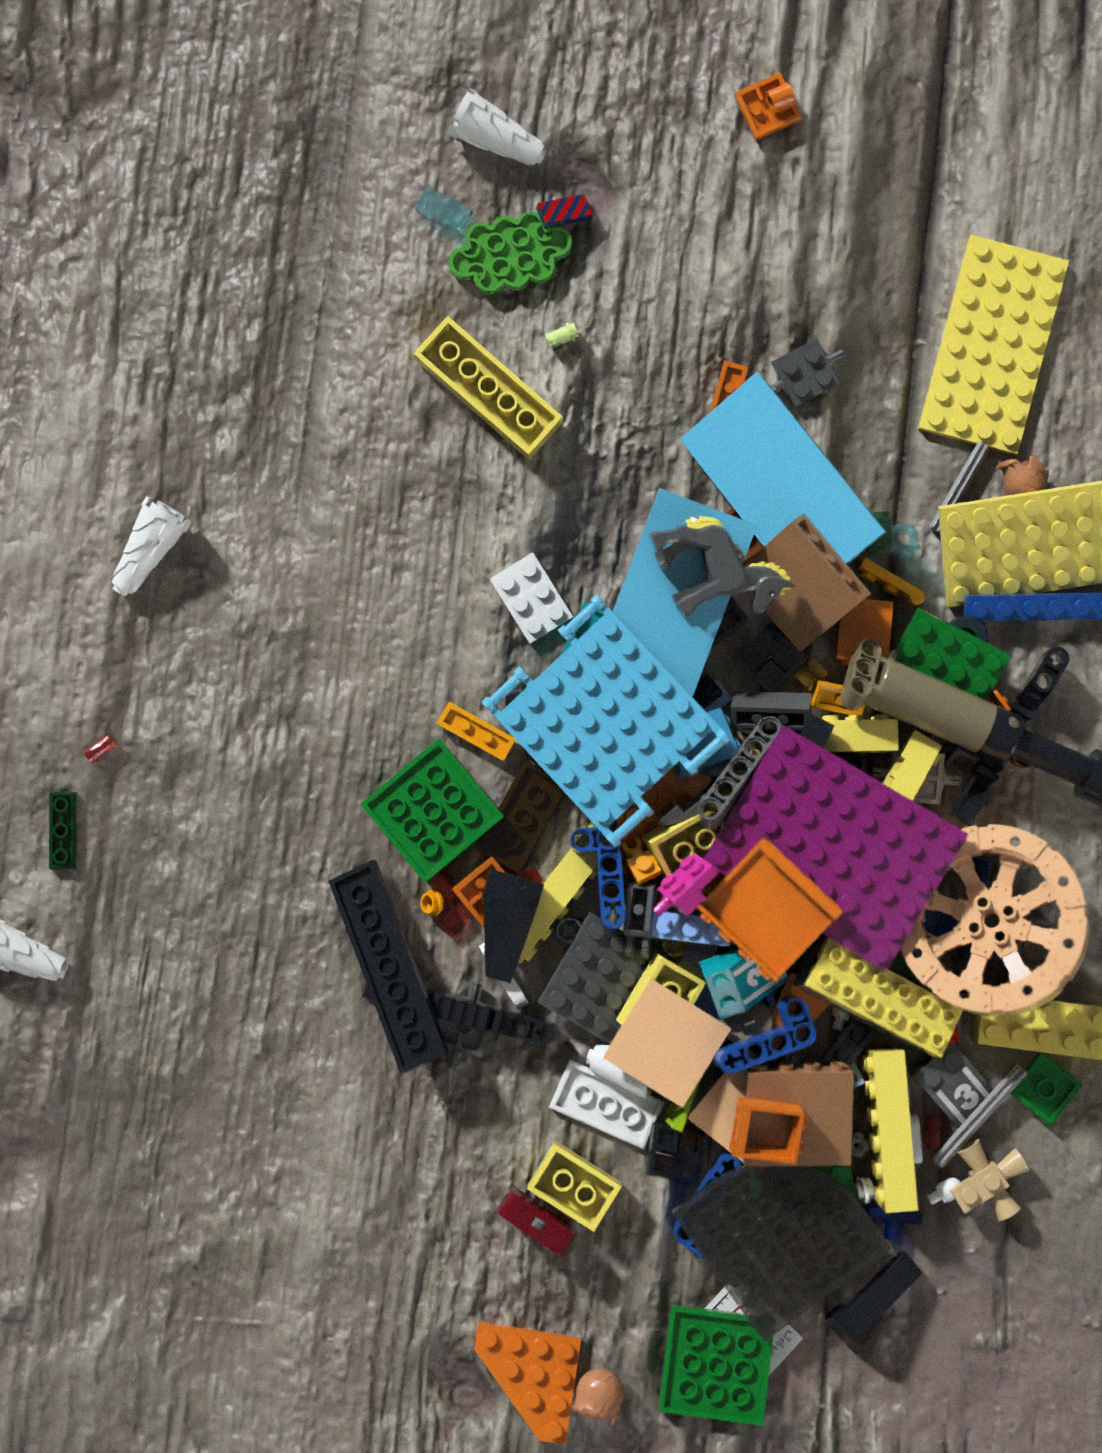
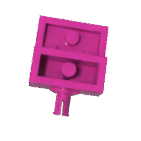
[652,853,719,917]

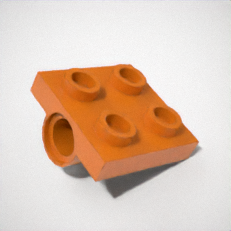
[734,72,801,141]
[452,856,505,929]

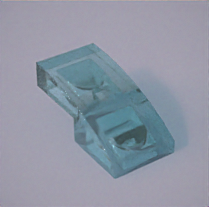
[414,187,473,234]

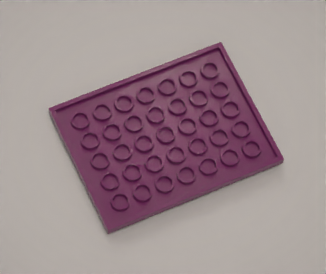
[704,725,969,971]

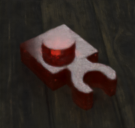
[433,898,470,937]

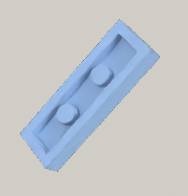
[651,912,731,946]

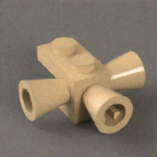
[949,1139,1030,1221]

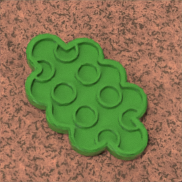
[448,212,572,295]

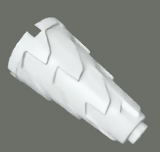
[447,88,547,167]
[112,496,191,596]
[0,919,69,981]

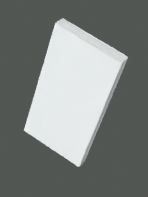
[549,1059,665,1149]

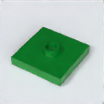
[1010,1052,1083,1125]

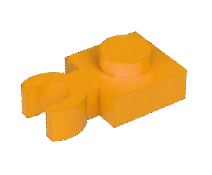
[622,837,662,886]

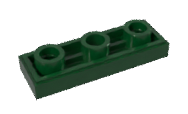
[49,792,77,869]

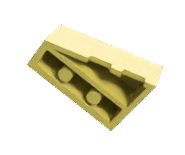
[881,730,942,802]

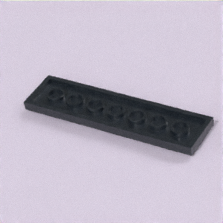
[328,860,449,1074]

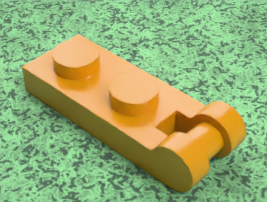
[857,558,925,608]

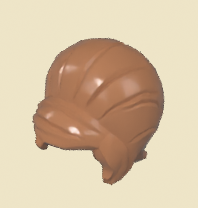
[996,455,1049,496]
[572,1368,624,1426]

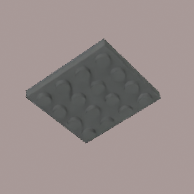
[538,912,678,1044]

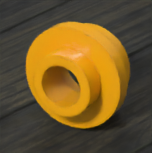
[420,890,444,916]

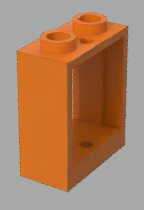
[729,1097,807,1164]

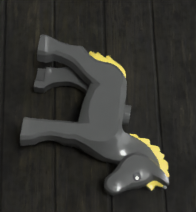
[649,516,794,619]

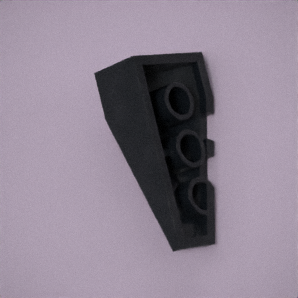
[482,869,544,983]

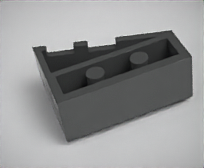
[731,691,812,735]

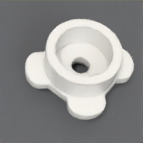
[854,1176,875,1204]

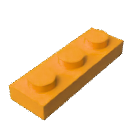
[436,702,516,761]

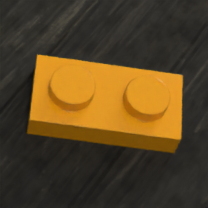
[812,680,866,715]

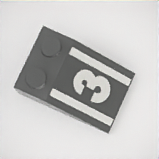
[908,1042,993,1128]

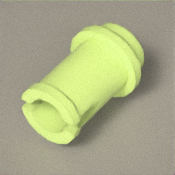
[545,322,579,349]

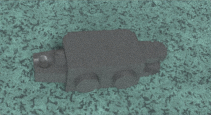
[623,879,660,959]

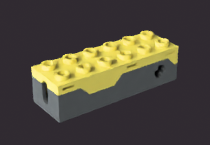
[793,938,963,1058]

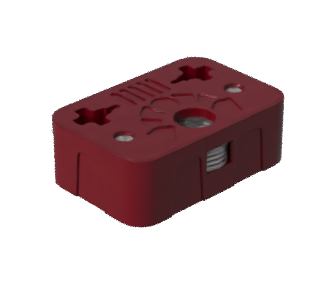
[497,1186,577,1257]

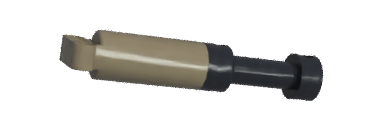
[840,639,1102,807]

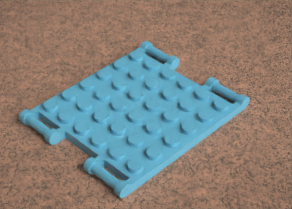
[482,595,732,848]

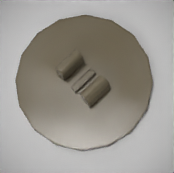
[720,1001,772,1047]

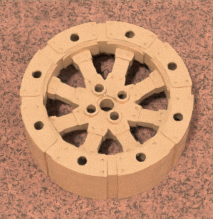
[901,824,1090,1017]

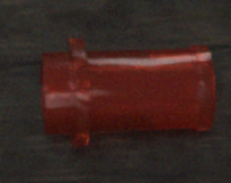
[83,733,117,764]
[430,870,456,903]
[922,1116,943,1149]

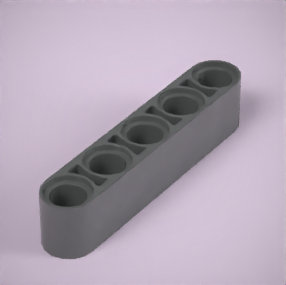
[698,716,781,829]

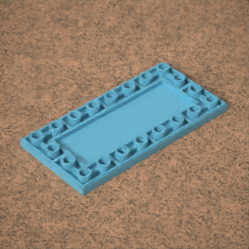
[680,372,886,564]
[613,488,757,697]

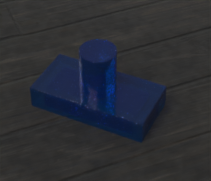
[866,1203,923,1241]

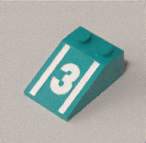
[699,947,789,1020]

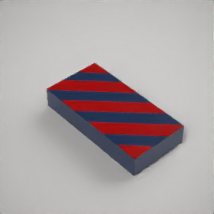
[536,194,593,229]

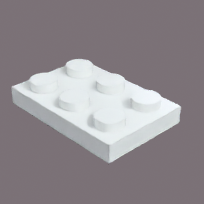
[490,552,573,644]

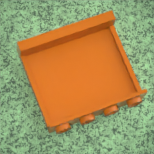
[697,836,843,982]

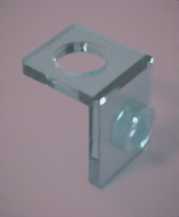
[889,524,921,558]

